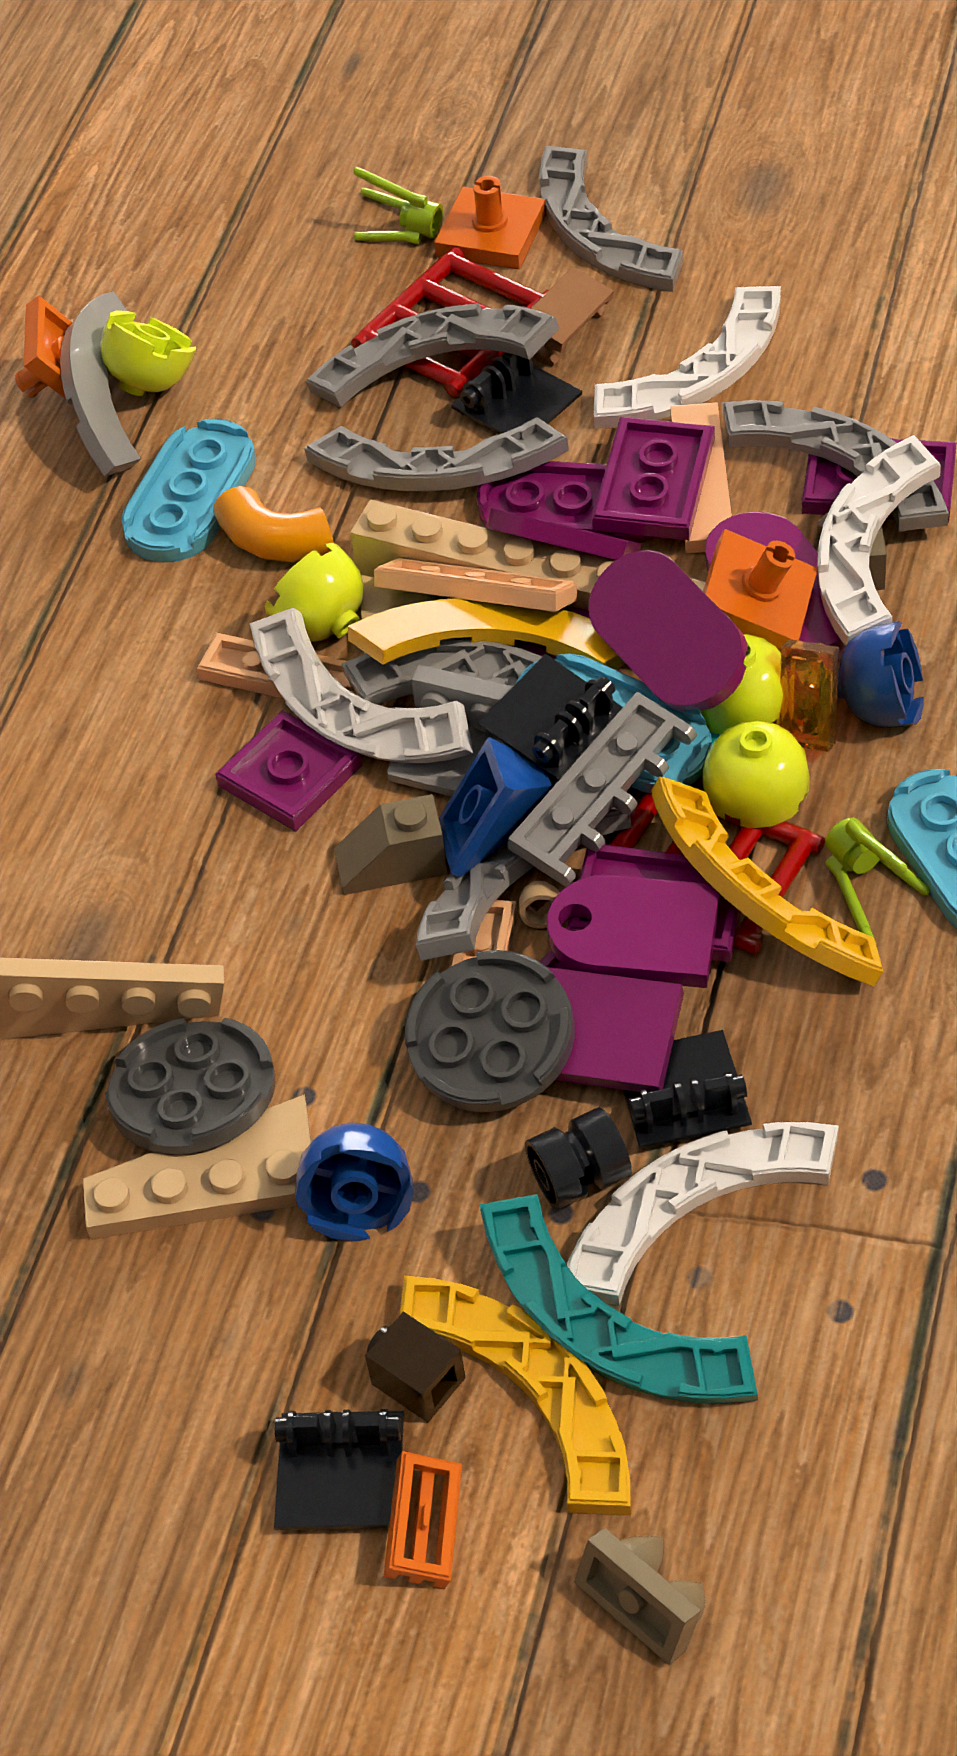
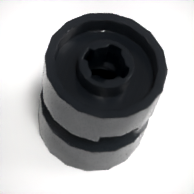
[524,1107,632,1210]

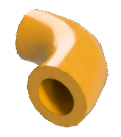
[213,486,334,563]

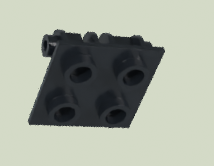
[451,352,583,434]
[478,654,623,781]
[623,1030,752,1149]
[274,1409,404,1530]

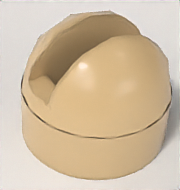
[519,881,559,929]

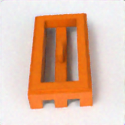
[383,1451,462,1589]

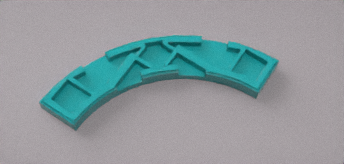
[479,1194,758,1404]

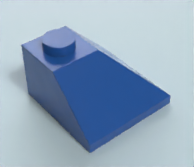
[439,737,551,877]

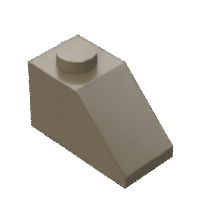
[334,794,448,895]

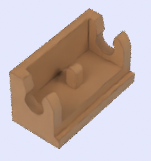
[531,266,614,366]

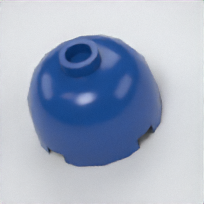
[833,621,924,728]
[295,1122,414,1241]

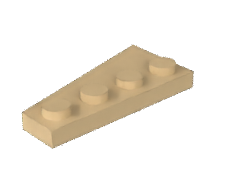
[0,958,224,1040]
[83,1094,312,1239]

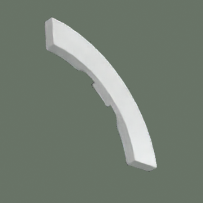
[594,286,781,429]
[818,435,941,646]
[250,608,474,763]
[567,1122,839,1306]

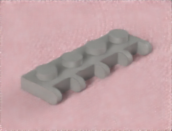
[508,692,697,886]

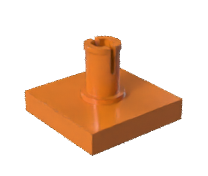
[434,176,546,270]
[15,295,72,399]
[703,529,818,654]

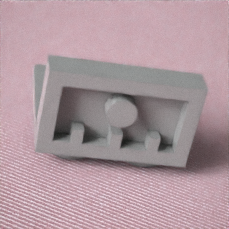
[387,664,513,797]

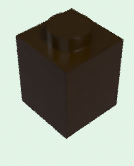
[365,1311,466,1423]

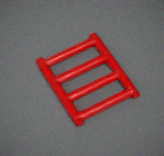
[351,247,548,398]
[610,785,825,955]

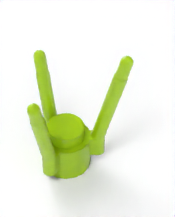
[353,167,444,245]
[825,817,930,943]

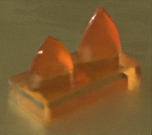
[779,639,839,752]

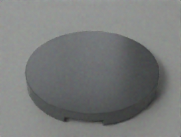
[405,950,575,1112]
[105,1018,276,1154]

